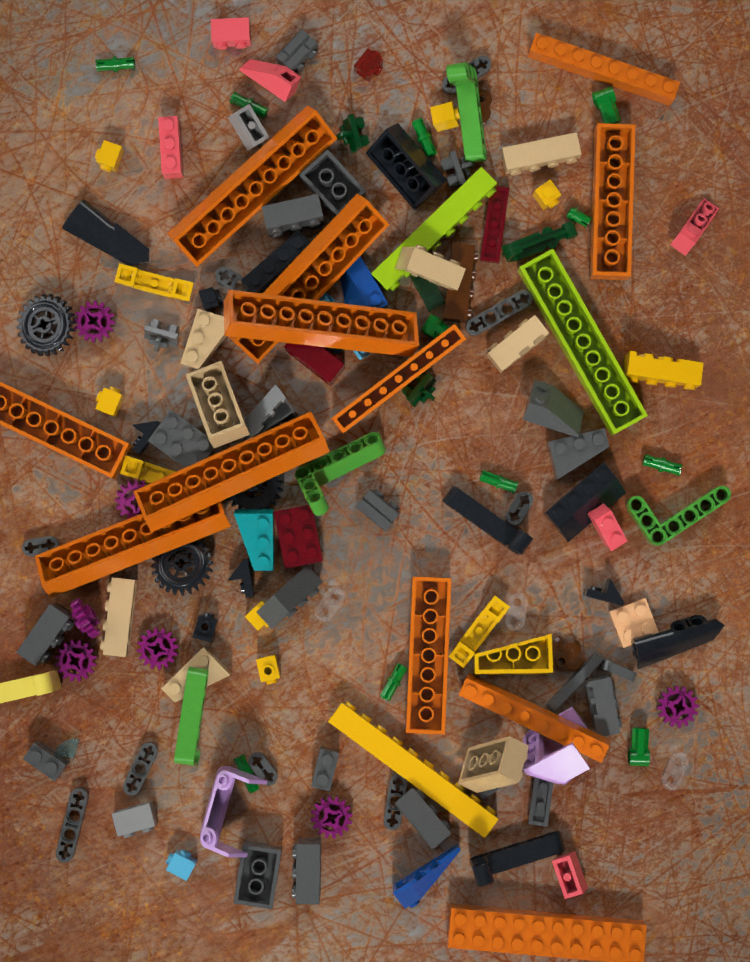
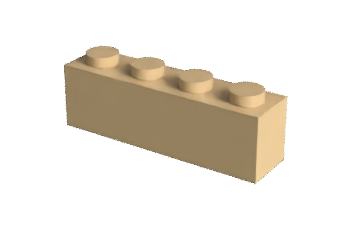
[501,132,582,176]
[100,577,138,657]

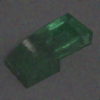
[409,275,445,312]

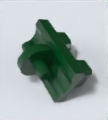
[336,114,370,154]
[402,372,436,407]

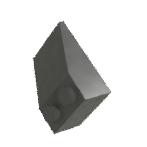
[523,380,584,437]

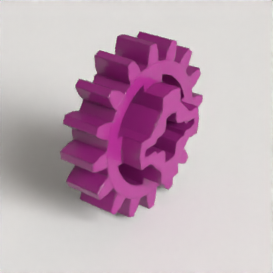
[73,301,116,343]
[115,479,145,519]
[70,598,101,639]
[137,627,179,670]
[55,640,98,682]
[656,685,699,728]
[311,795,353,839]

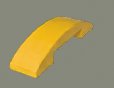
[114,263,194,302]
[120,456,176,483]
[448,595,510,668]

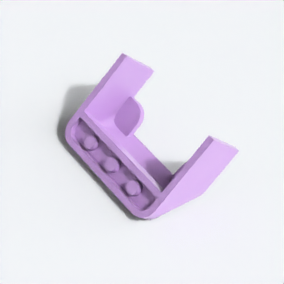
[523,706,590,785]
[200,766,268,857]

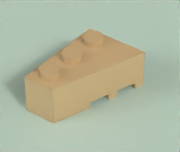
[394,245,466,290]
[180,309,226,370]
[487,315,549,373]
[161,646,232,702]

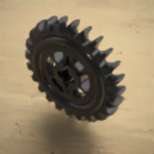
[16,294,77,357]
[226,473,284,509]
[151,539,214,596]

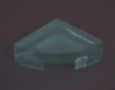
[55,739,80,759]

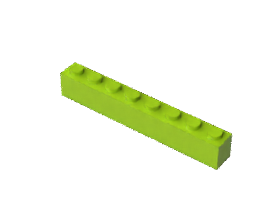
[371,167,497,292]

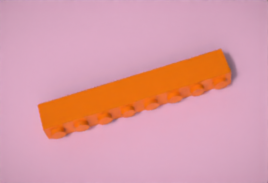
[528,33,680,106]
[332,324,466,433]
[459,673,611,763]

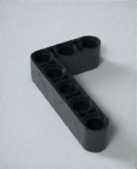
[442,485,533,555]
[469,831,565,887]

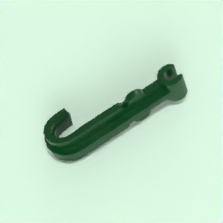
[501,221,578,263]

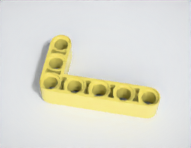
[0,670,62,703]

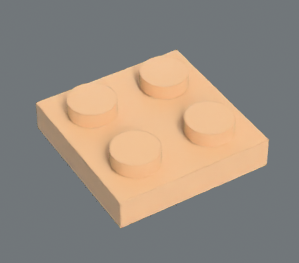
[609,598,659,648]

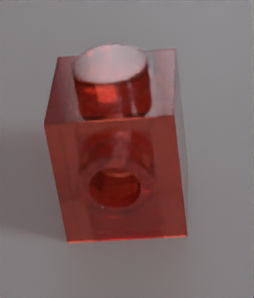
[354,48,383,83]

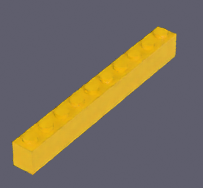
[328,701,499,838]

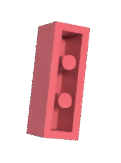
[158,116,184,179]

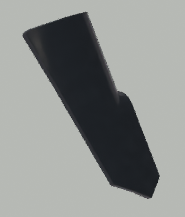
[62,199,149,266]
[631,615,725,669]

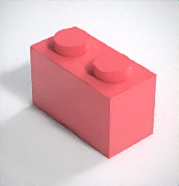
[211,17,251,50]
[587,504,628,551]
[552,851,588,899]

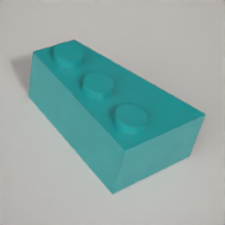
[234,509,275,571]

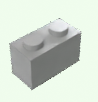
[228,104,269,151]
[112,801,158,838]

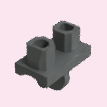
[440,151,474,188]
[144,319,179,352]

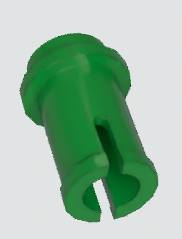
[566,207,592,228]

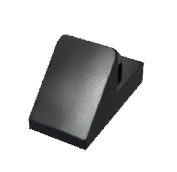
[132,421,161,455]
[228,558,255,598]
[583,578,624,606]

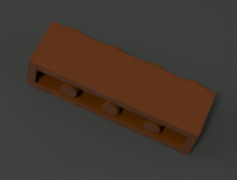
[443,242,478,323]

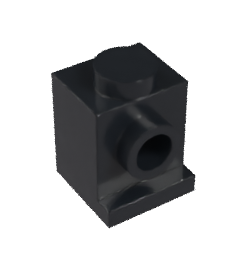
[198,287,224,312]
[192,612,219,642]

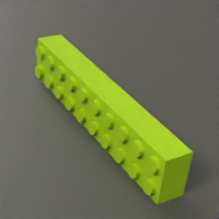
[518,249,648,436]

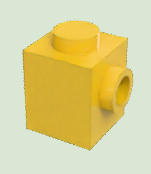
[430,101,460,132]
[95,140,125,172]
[533,179,561,211]
[95,386,125,417]
[245,600,268,630]
[256,654,281,685]

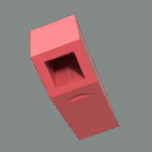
[239,59,301,102]
[670,198,719,256]

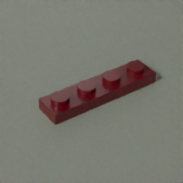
[480,186,510,264]

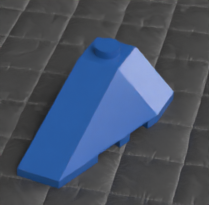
[340,256,389,309]
[392,844,461,909]

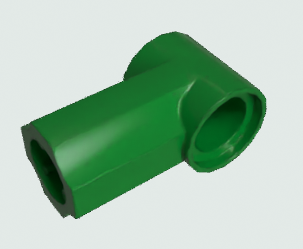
[592,86,622,124]
[420,314,450,339]
[628,727,650,767]

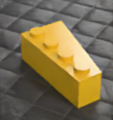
[623,351,704,390]
[473,634,553,675]

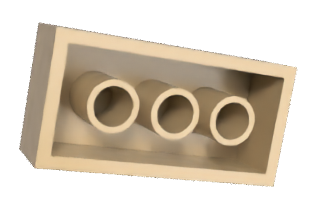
[185,361,250,448]
[458,736,529,793]

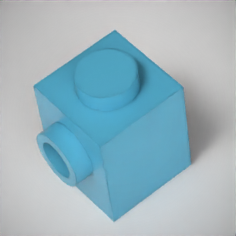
[166,849,198,881]

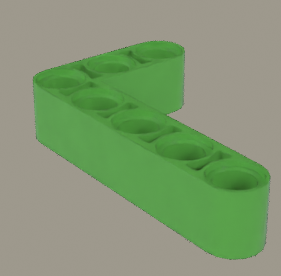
[446,62,487,163]
[295,432,386,516]
[625,486,731,546]
[174,667,209,767]

